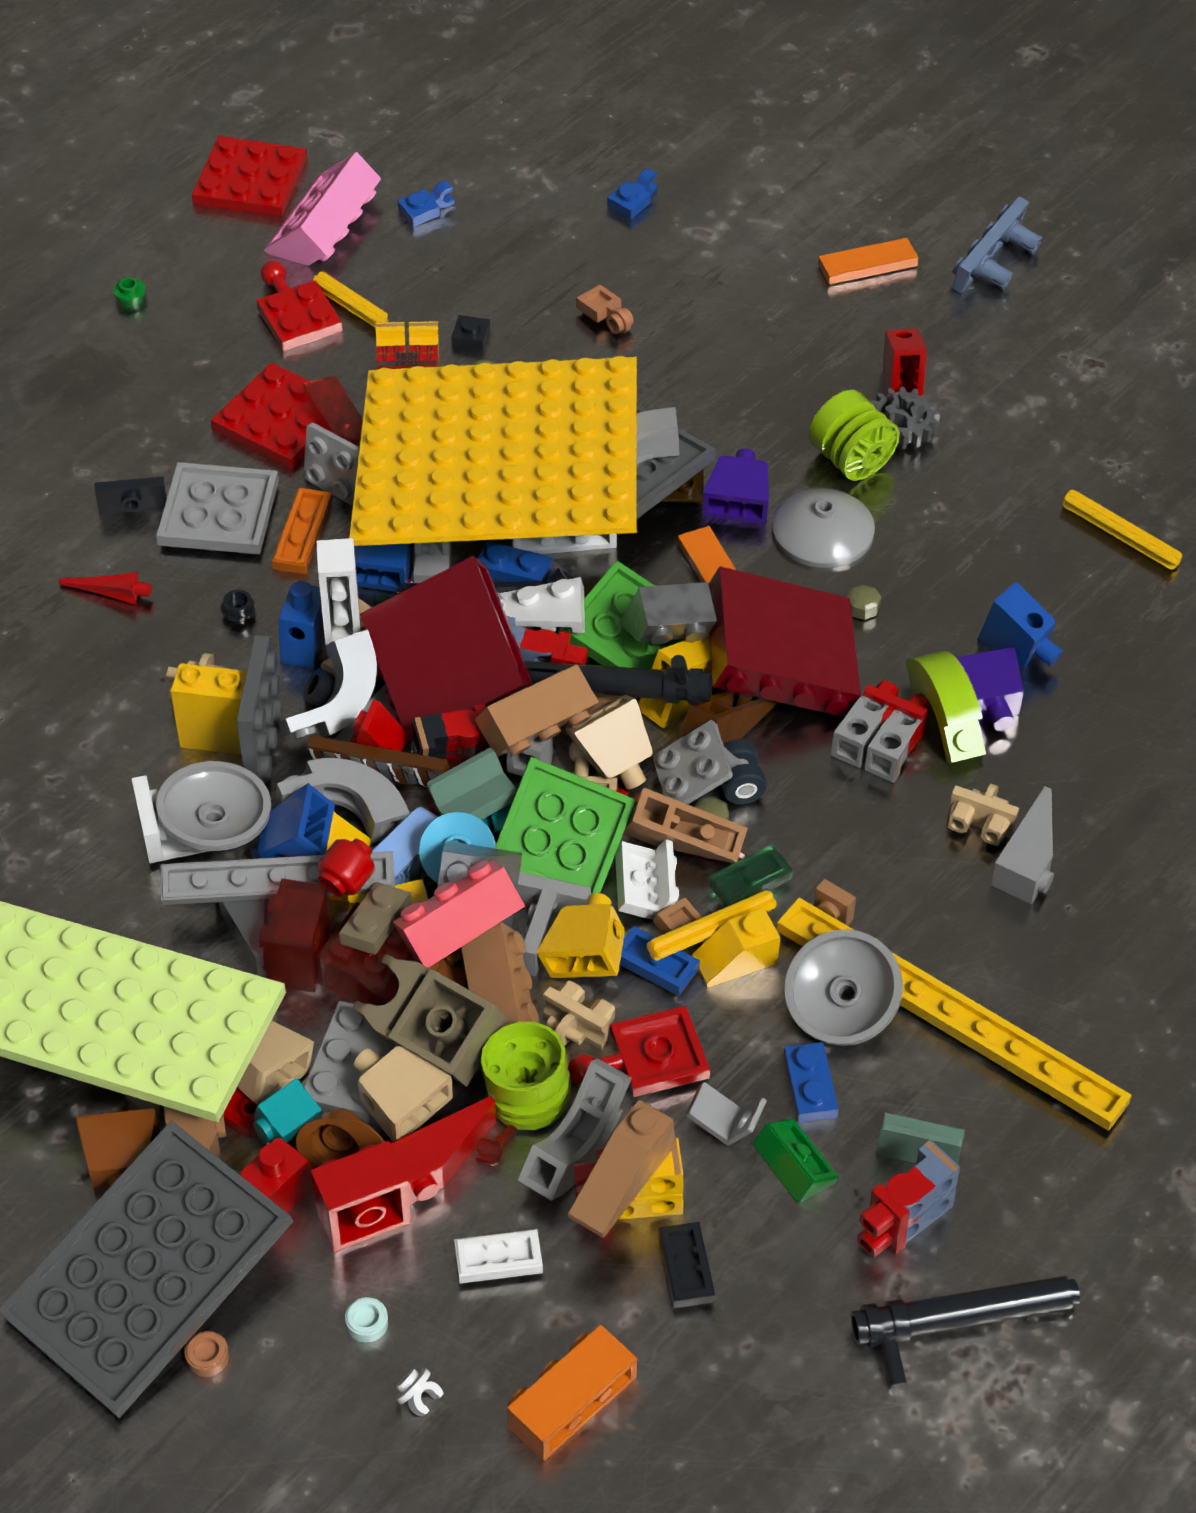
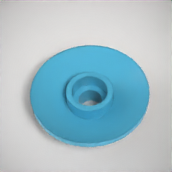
[419,812,496,883]

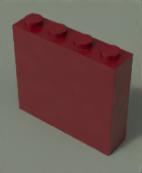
[360,556,534,743]
[708,566,861,717]

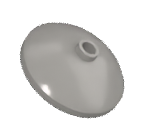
[772,488,875,568]
[156,761,271,851]
[784,930,903,1046]

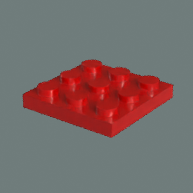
[192,136,307,217]
[211,362,351,469]

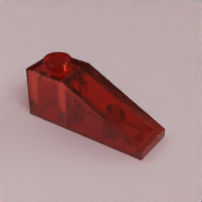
[303,375,363,447]

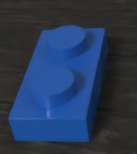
[478,541,552,584]
[620,926,700,996]
[783,1042,839,1123]

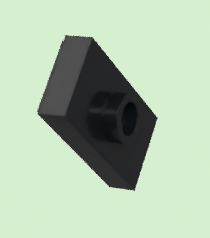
[95,476,167,515]
[658,1222,716,1309]

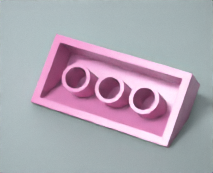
[264,151,381,266]

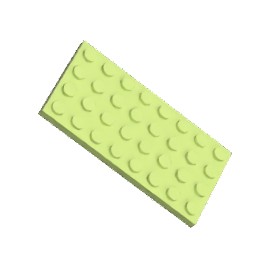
[0,901,286,1123]

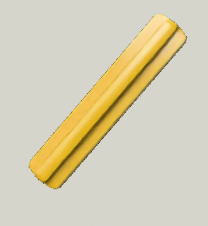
[312,271,388,328]

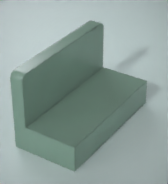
[427,748,517,820]
[876,1112,965,1165]

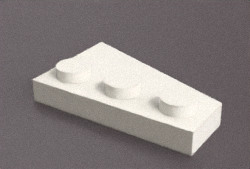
[500,577,585,633]

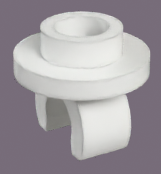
[395,1368,444,1416]

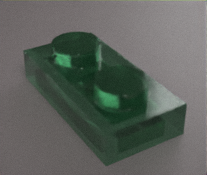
[708,844,793,907]

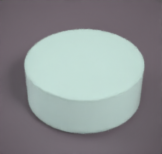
[345,1297,388,1343]

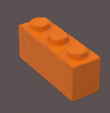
[507,1324,637,1461]

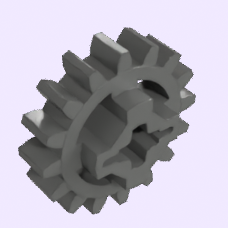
[870,386,940,449]

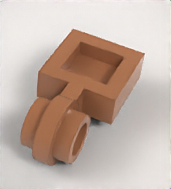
[576,284,634,334]

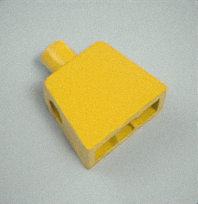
[537,893,625,978]

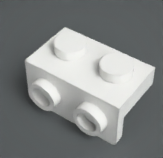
[615,839,679,920]

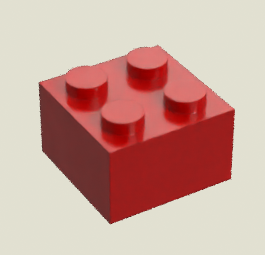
[311,1141,411,1253]

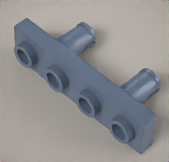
[951,196,1043,294]

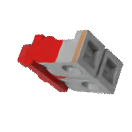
[831,680,929,783]

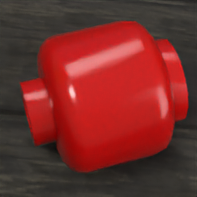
[317,838,375,897]

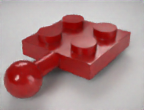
[256,261,342,351]
[568,1006,710,1097]

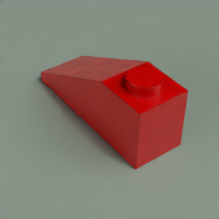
[390,1096,496,1204]

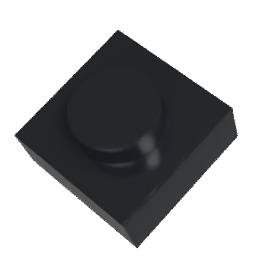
[451,315,490,351]

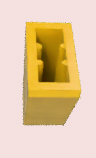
[638,634,716,728]

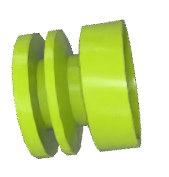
[808,389,900,481]
[481,1022,572,1130]

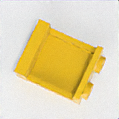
[171,663,247,755]

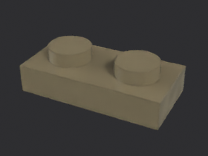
[339,882,412,955]

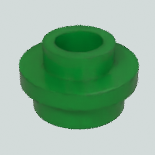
[113,277,146,307]

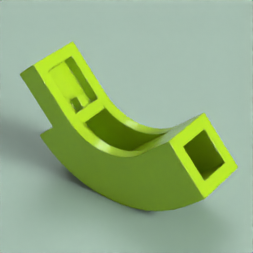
[905,651,986,763]

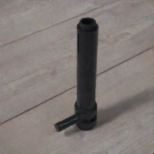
[524,655,713,705]
[851,1276,1080,1388]

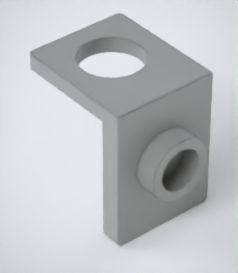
[686,1082,767,1146]

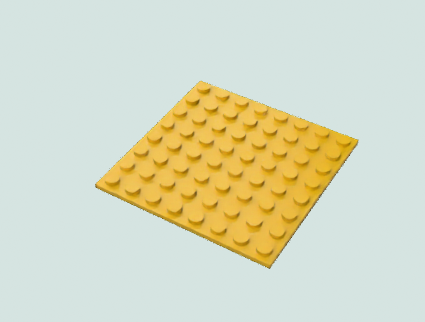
[349,356,637,546]

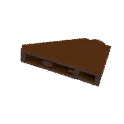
[681,690,778,744]

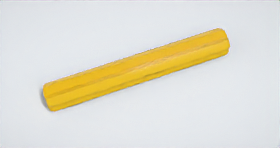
[1062,489,1182,570]
[647,890,777,961]

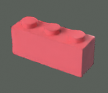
[393,860,525,968]

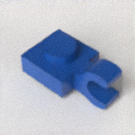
[607,168,658,219]
[397,181,455,228]

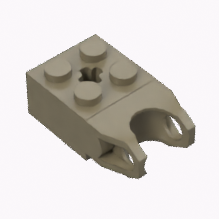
[352,954,509,1087]

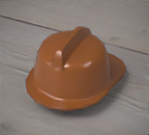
[296,1109,384,1168]

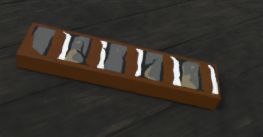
[306,736,450,789]

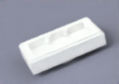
[454,1229,543,1284]

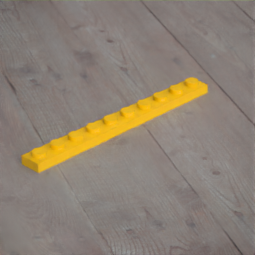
[777,897,1132,1131]

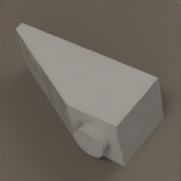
[991,786,1054,904]

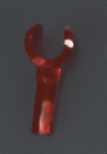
[476,1125,518,1166]

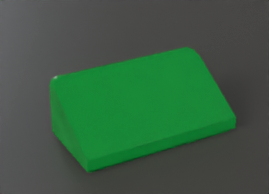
[753,1119,840,1202]

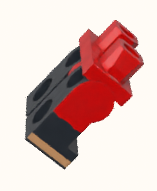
[411,704,507,769]

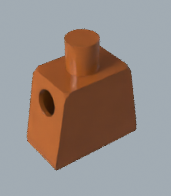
[77,1108,159,1193]

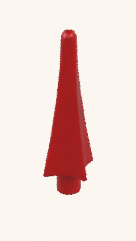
[59,572,152,605]

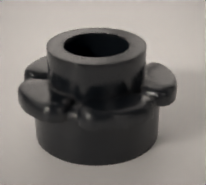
[220,589,255,622]

